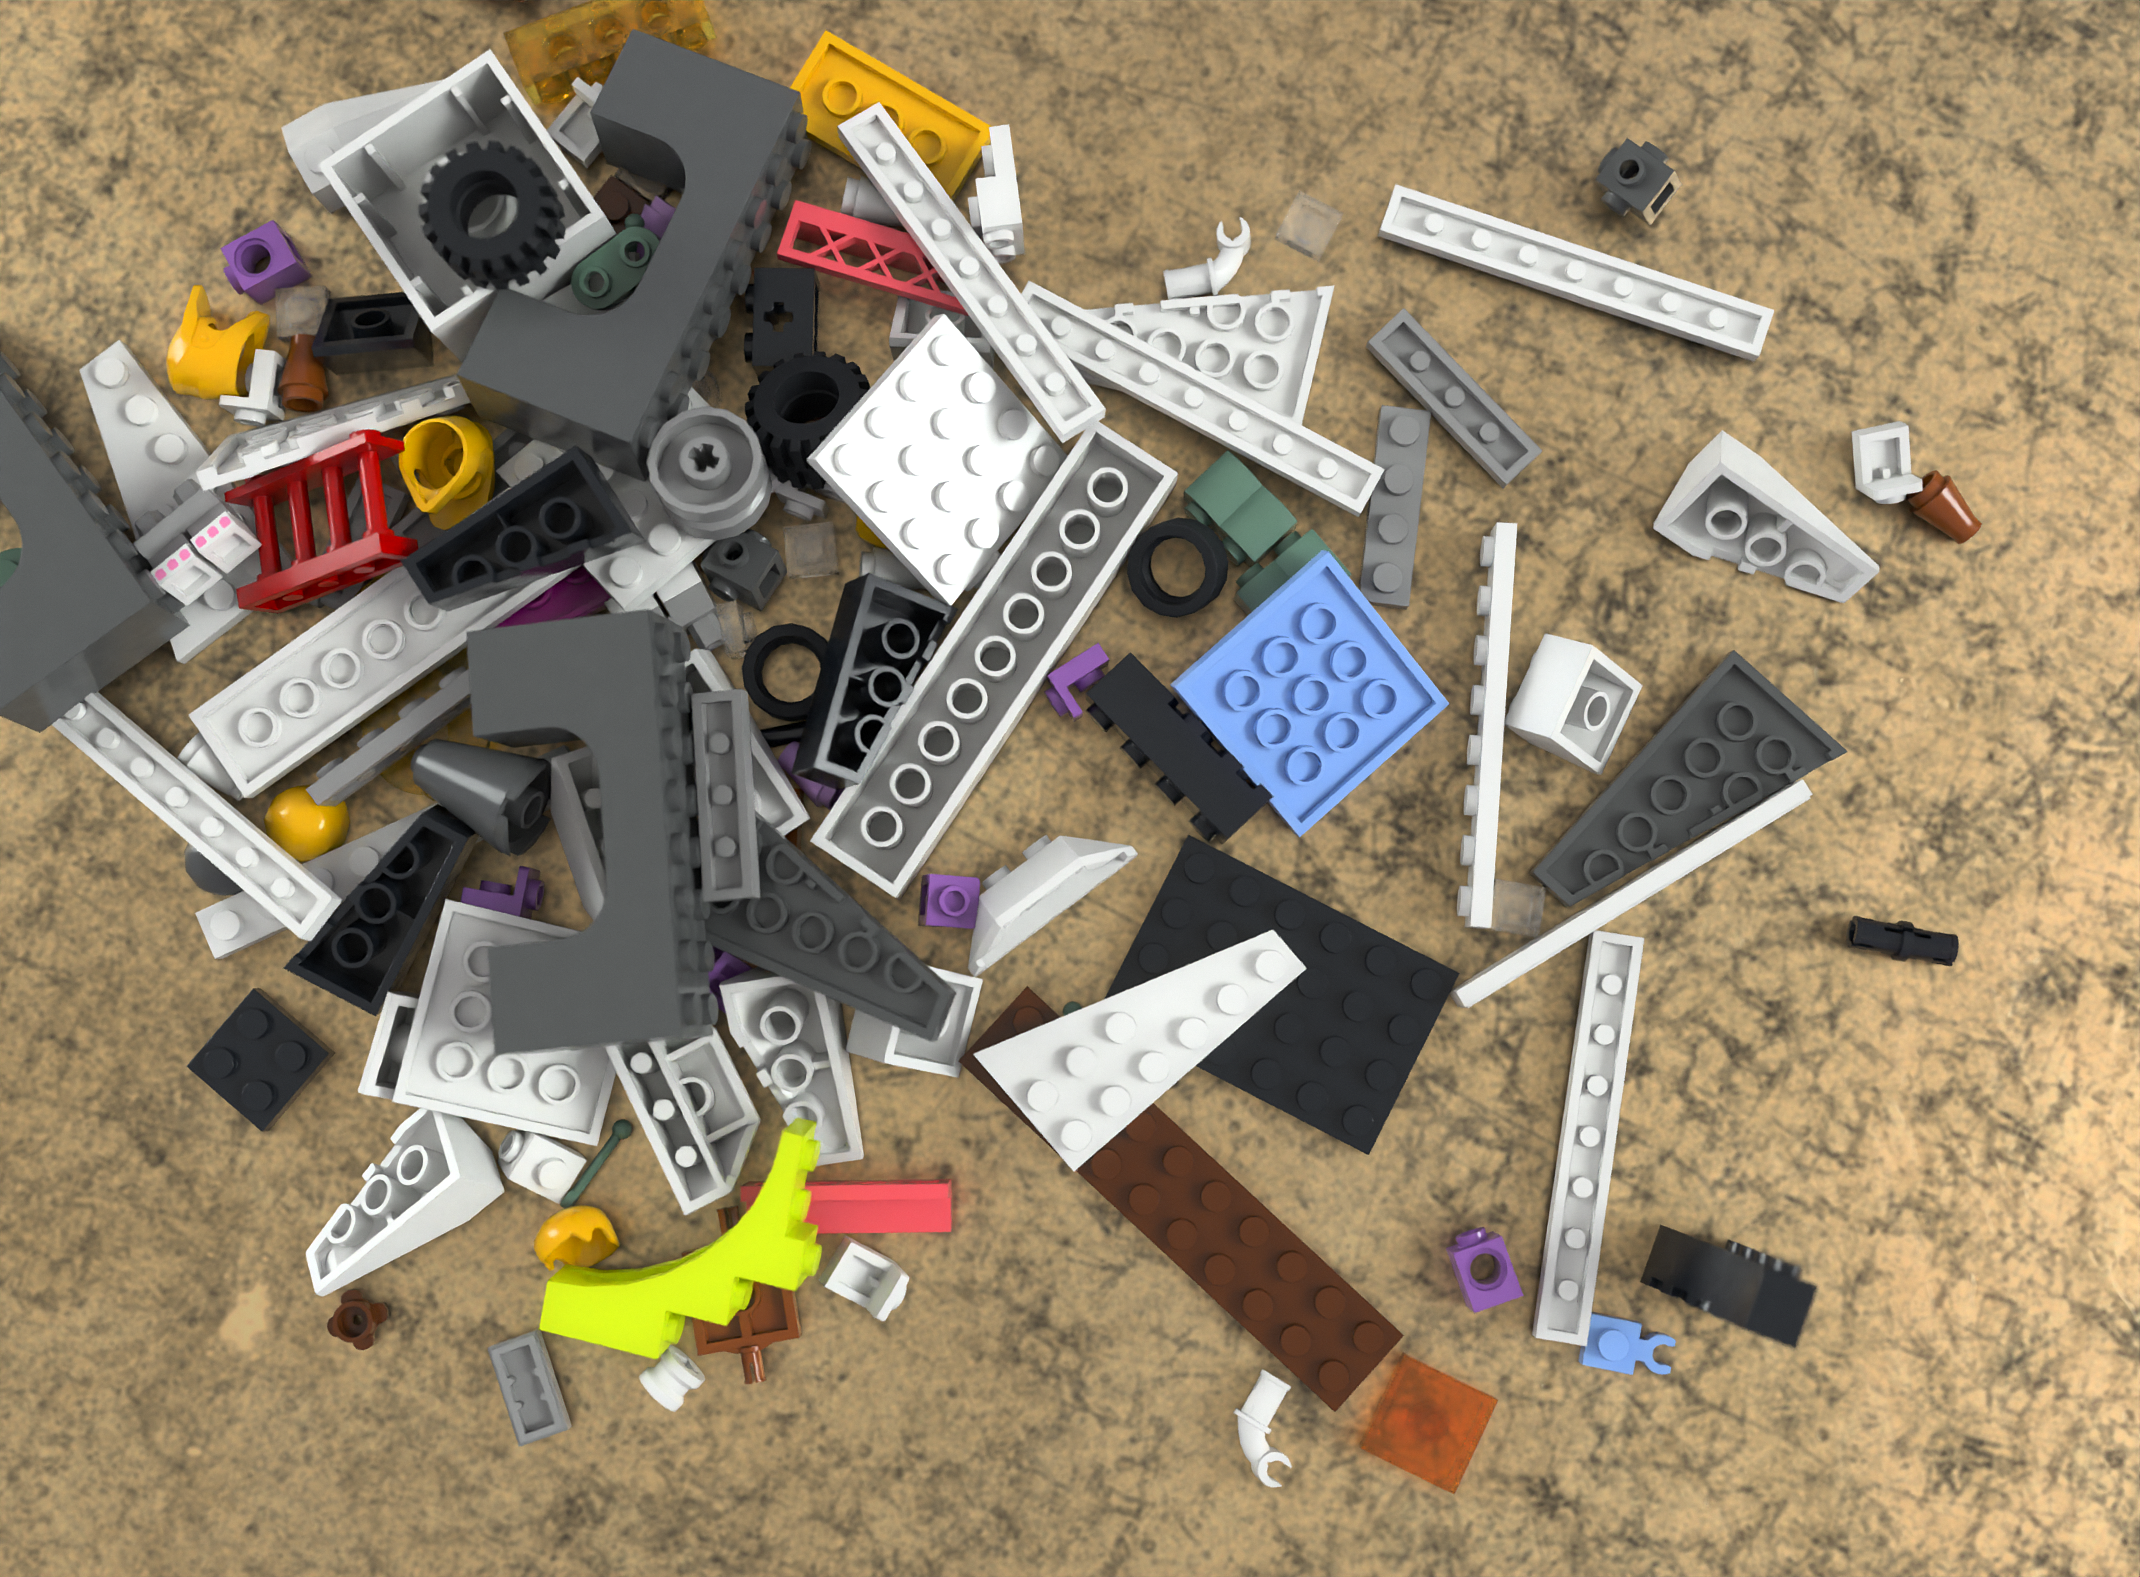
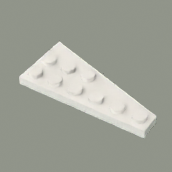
[1075,285,1335,425]
[79,340,293,664]
[196,374,471,491]
[973,930,1307,1171]

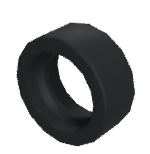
[1127,517,1229,618]
[742,623,828,722]

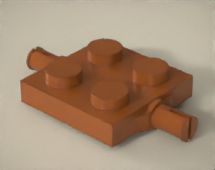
[681,1205,802,1384]

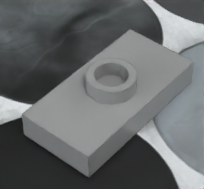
[487,1329,572,1447]

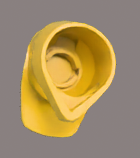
[166,285,270,400]
[398,416,495,530]

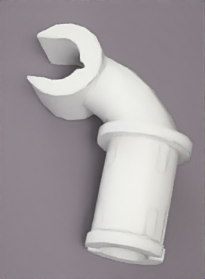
[1163,217,1251,300]
[1234,1369,1292,1488]

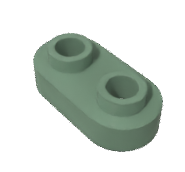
[571,227,661,310]

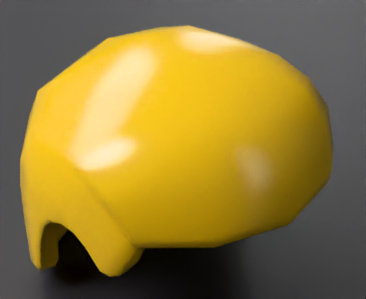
[264,784,350,862]
[534,1205,620,1271]

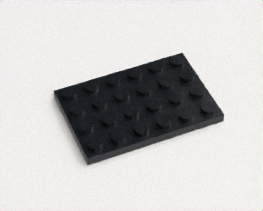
[1104,835,1460,1155]

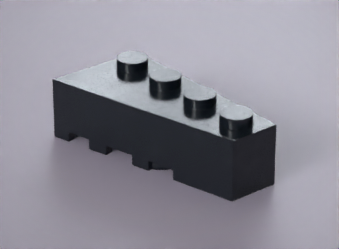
[401,445,646,611]
[791,573,958,790]
[1085,652,1273,845]
[283,804,479,1017]
[1640,1225,1818,1349]

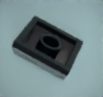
[311,292,434,375]

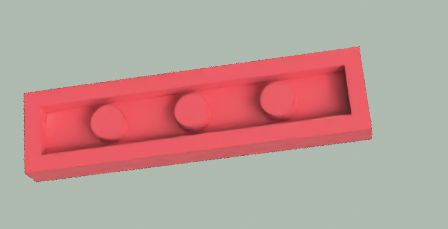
[777,200,969,316]
[741,1179,952,1234]

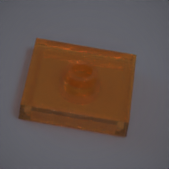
[1359,1352,1498,1495]

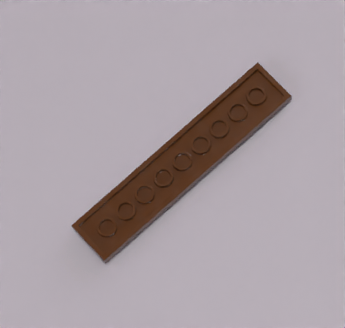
[959,986,1404,1412]

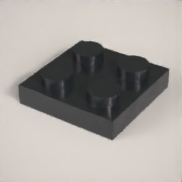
[187,988,335,1132]

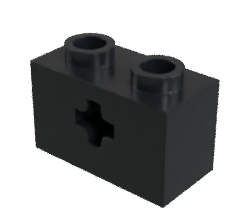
[744,267,820,376]

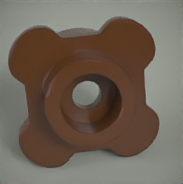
[327,1289,388,1350]

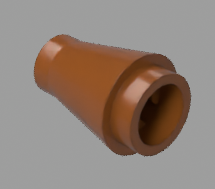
[277,334,329,412]
[1906,470,1982,544]

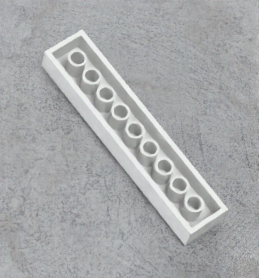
[810,421,1178,900]

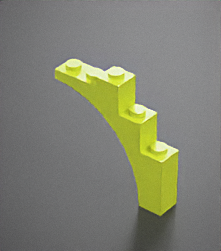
[539,1117,822,1360]

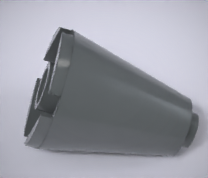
[411,739,551,856]

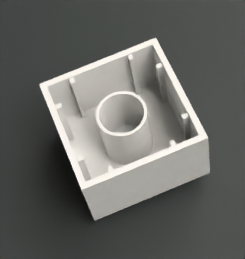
[317,50,617,362]

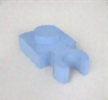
[1578,1312,1676,1375]

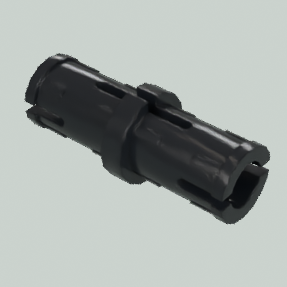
[1846,916,1959,966]

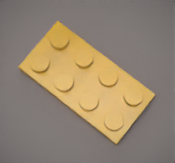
[790,30,992,202]

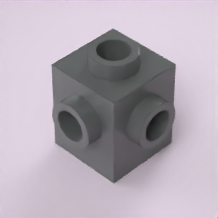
[1595,138,1682,225]
[701,529,788,611]

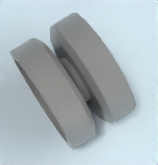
[647,407,772,540]

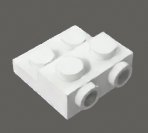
[968,124,1025,264]

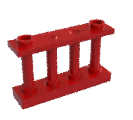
[224,429,419,614]

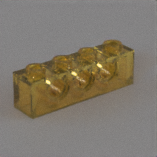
[503,0,717,105]

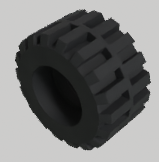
[418,141,566,290]
[745,351,870,490]

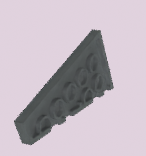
[1529,650,1848,907]
[697,810,957,1042]

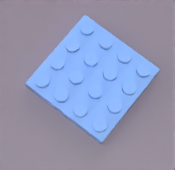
[1170,550,1449,837]

